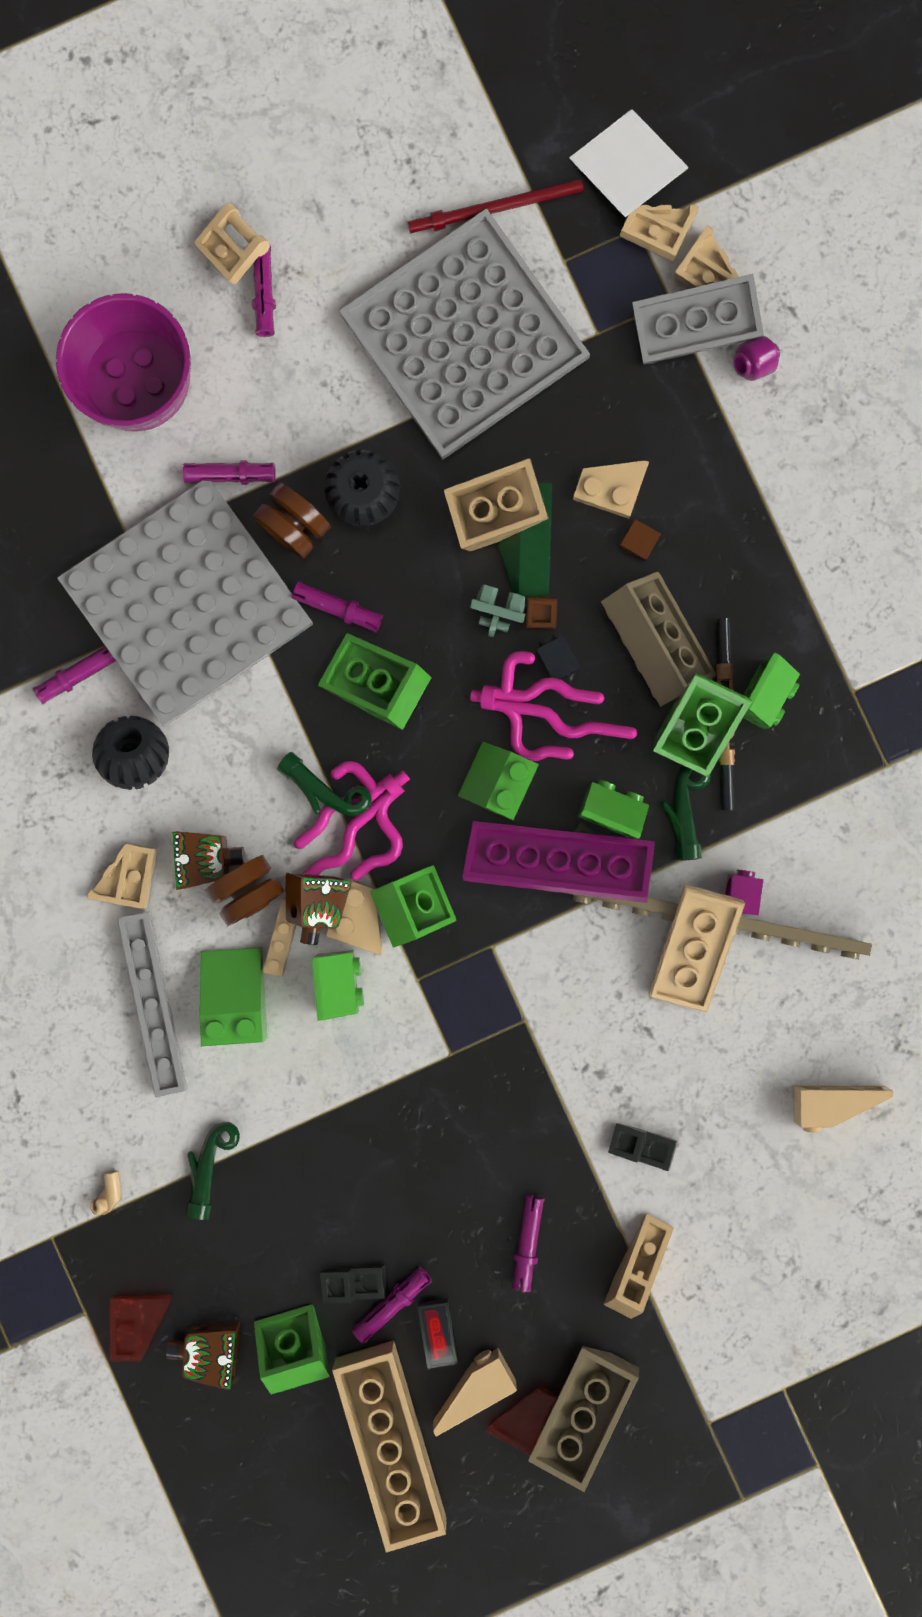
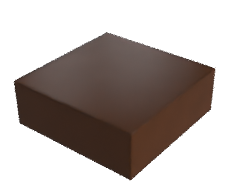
[620,519,661,561]
[526,596,557,629]

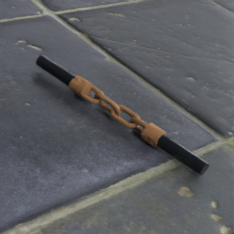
[716,618,735,810]

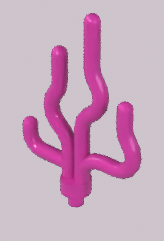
[471,651,637,762]
[285,761,410,892]

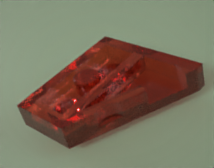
[110,1296,172,1361]
[486,1386,558,1455]

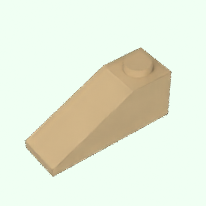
[794,1086,893,1133]
[604,1214,674,1319]
[433,1348,517,1437]

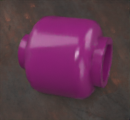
[733,336,780,381]

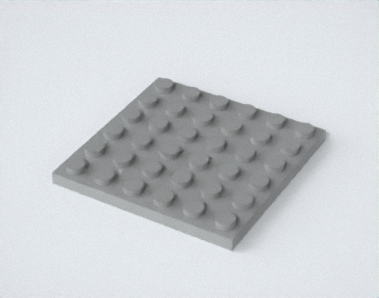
[339,208,590,460]
[58,481,313,727]

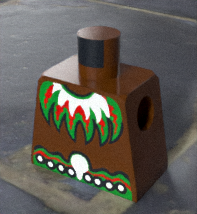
[172,831,245,890]
[285,873,351,945]
[166,1321,240,1390]

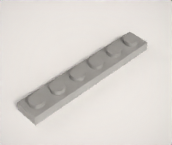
[118,911,187,1098]

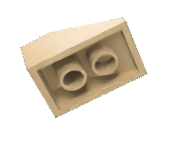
[444,459,548,551]

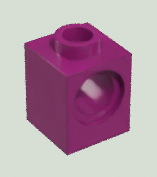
[725,869,764,916]

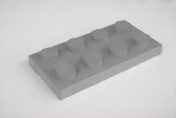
[632,274,764,365]

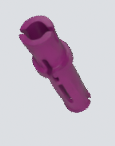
[252,245,276,337]
[183,460,276,485]
[292,581,383,633]
[32,646,116,705]
[512,1195,545,1292]
[352,1266,432,1344]

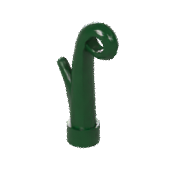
[277,752,372,816]
[662,766,711,861]
[185,1122,240,1220]

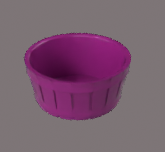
[56,293,191,432]

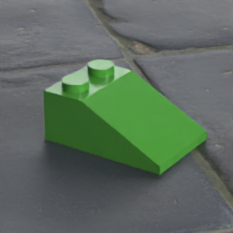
[318,633,432,730]
[653,673,752,777]
[199,947,268,1047]

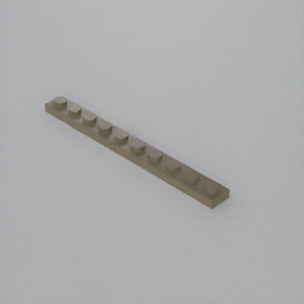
[568,893,872,960]

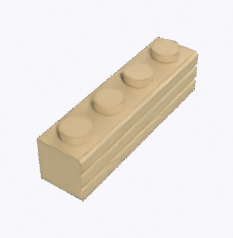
[263,898,297,977]

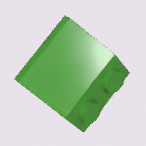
[743,652,800,730]
[458,742,539,821]
[577,779,649,839]
[370,865,457,948]
[312,951,364,1021]
[254,1304,330,1395]

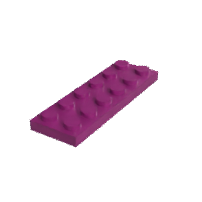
[463,821,655,903]

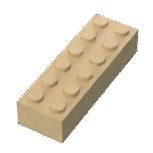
[332,1340,447,1552]

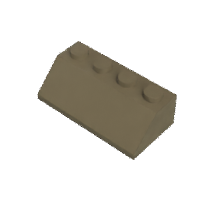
[601,572,717,707]
[528,1346,639,1492]

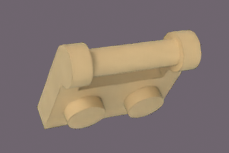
[194,203,270,285]

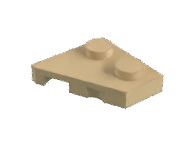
[673,225,739,288]
[573,461,649,519]
[87,844,158,909]
[326,879,383,955]

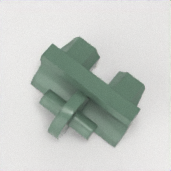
[470,584,526,638]

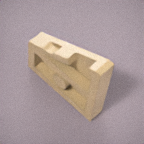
[620,205,699,261]

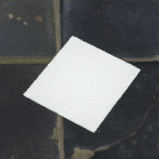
[569,109,689,217]

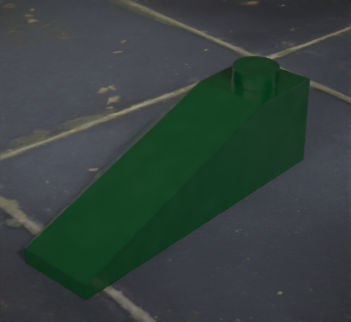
[497,483,552,610]

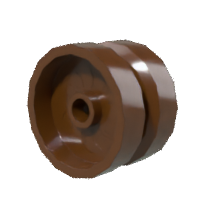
[252,483,331,560]
[205,855,285,927]

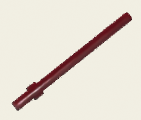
[407,179,584,234]

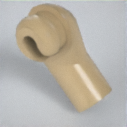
[90,1170,122,1215]

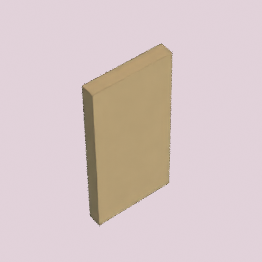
[648,884,745,1012]

